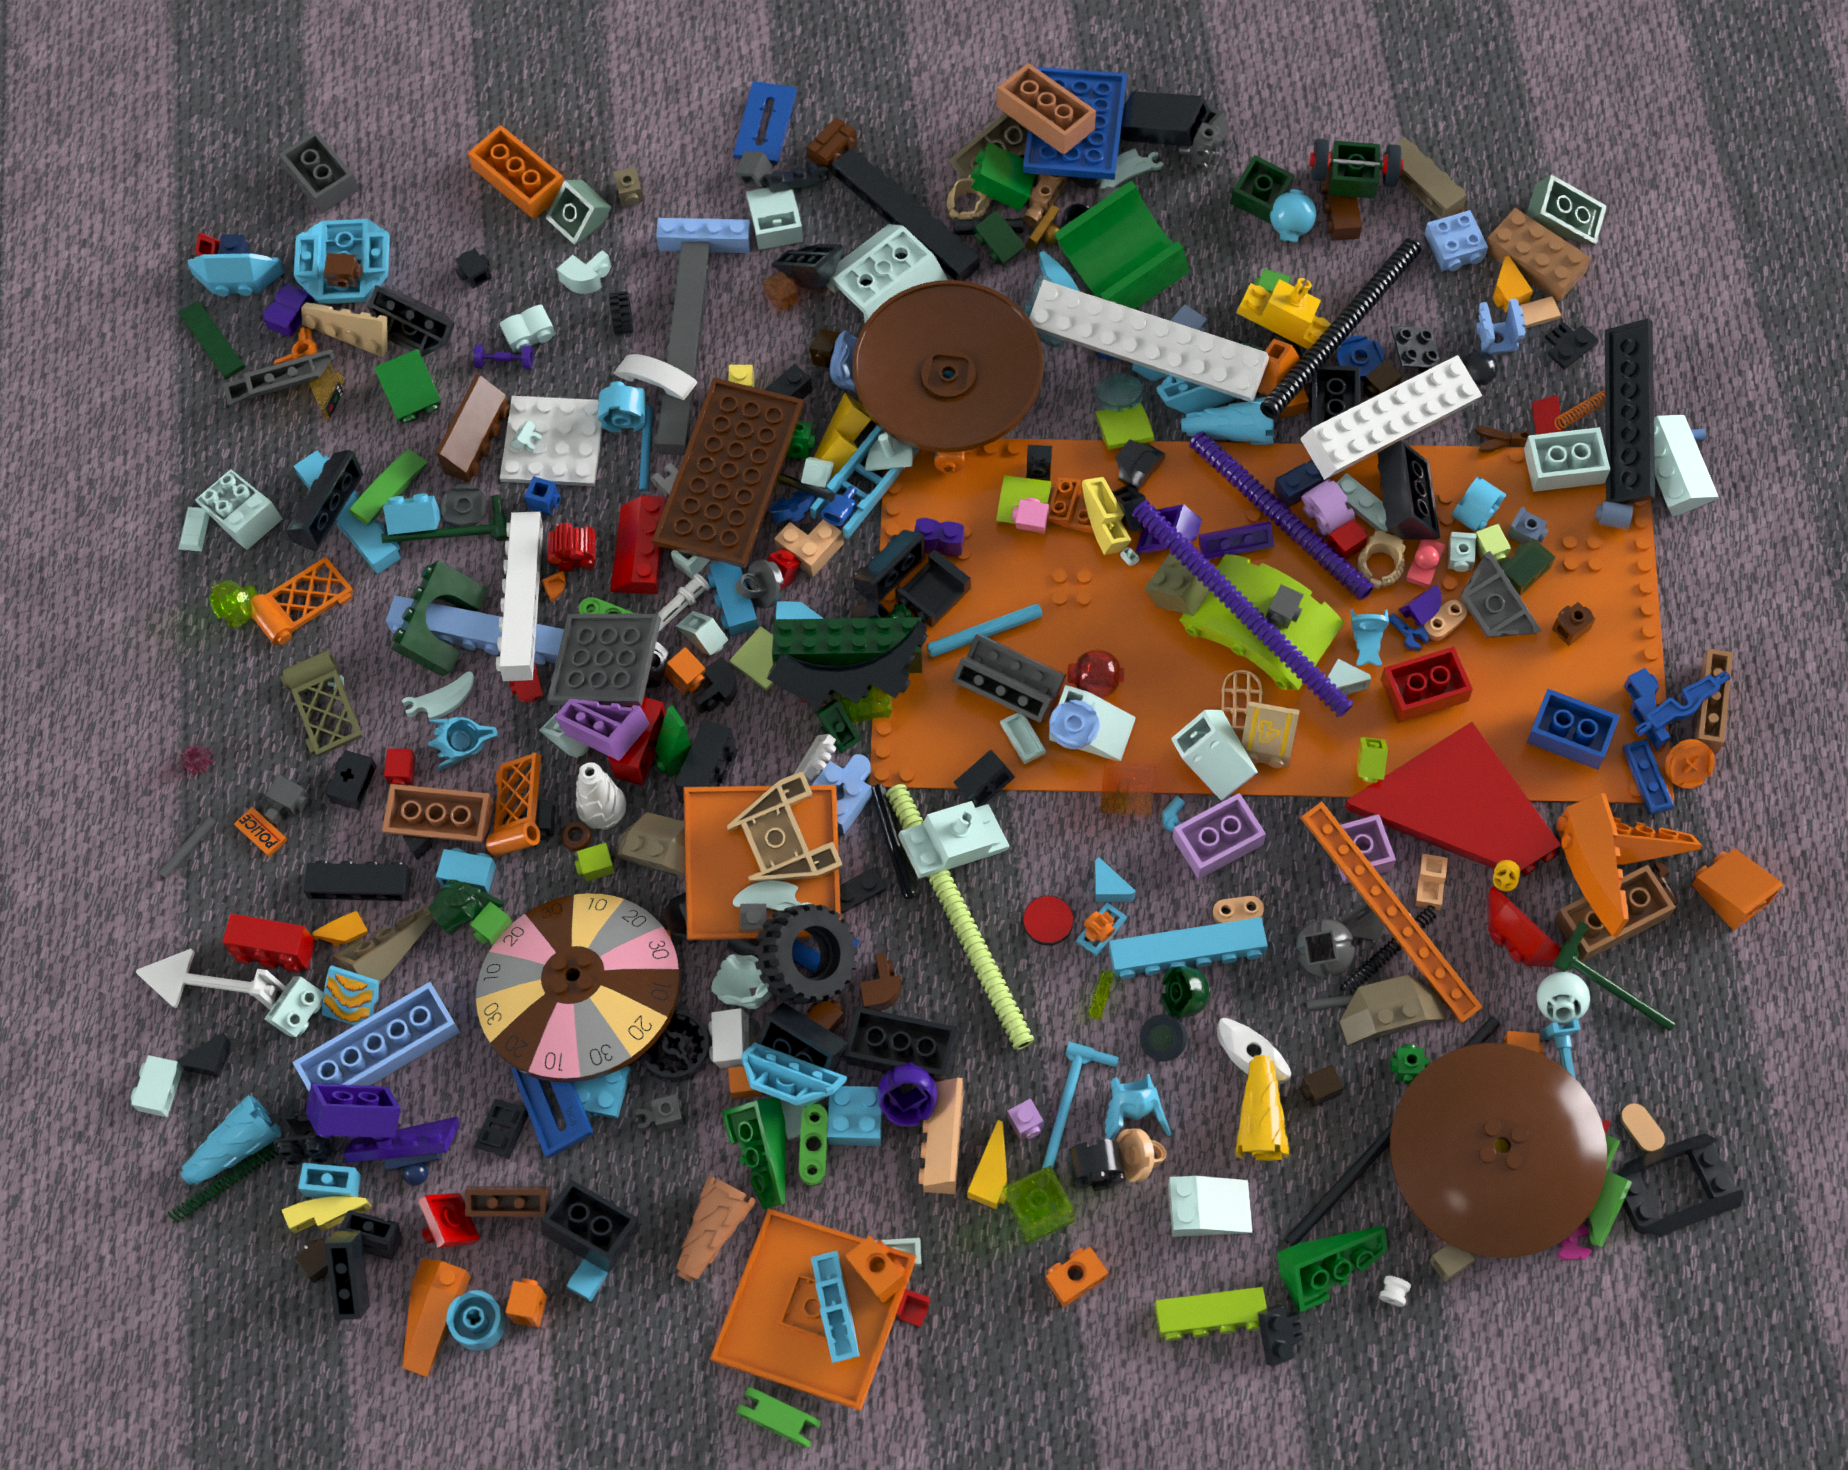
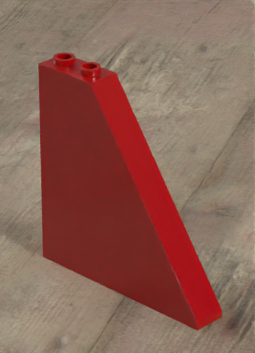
[1344,722,1561,877]

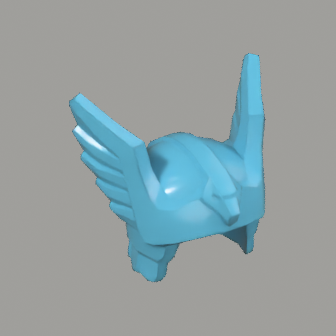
[1105,1074,1172,1140]

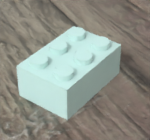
[1524,427,1610,492]

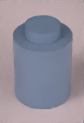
[1594,501,1633,530]

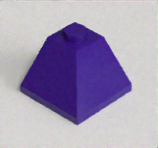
[1135,504,1202,555]

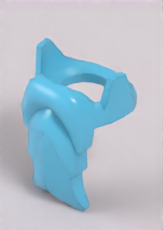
[1351,609,1389,666]

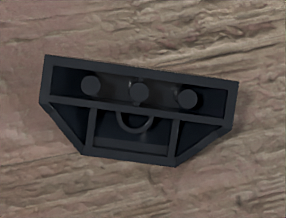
[771,244,843,289]
[367,285,455,357]

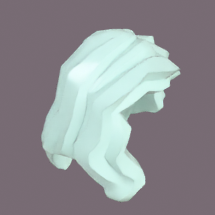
[711,954,772,1009]

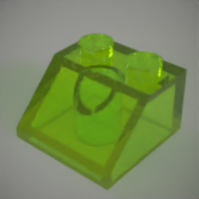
[1003,1165,1075,1244]

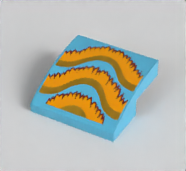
[322,965,379,1026]

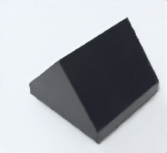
[403,835,432,860]

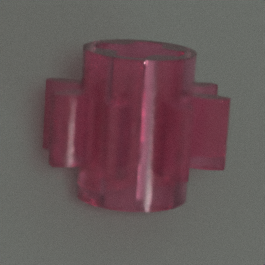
[180,743,213,776]

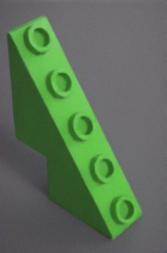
[1586,1134,1632,1247]

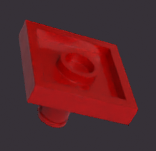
[418,1193,480,1248]

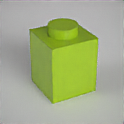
[575,843,615,882]

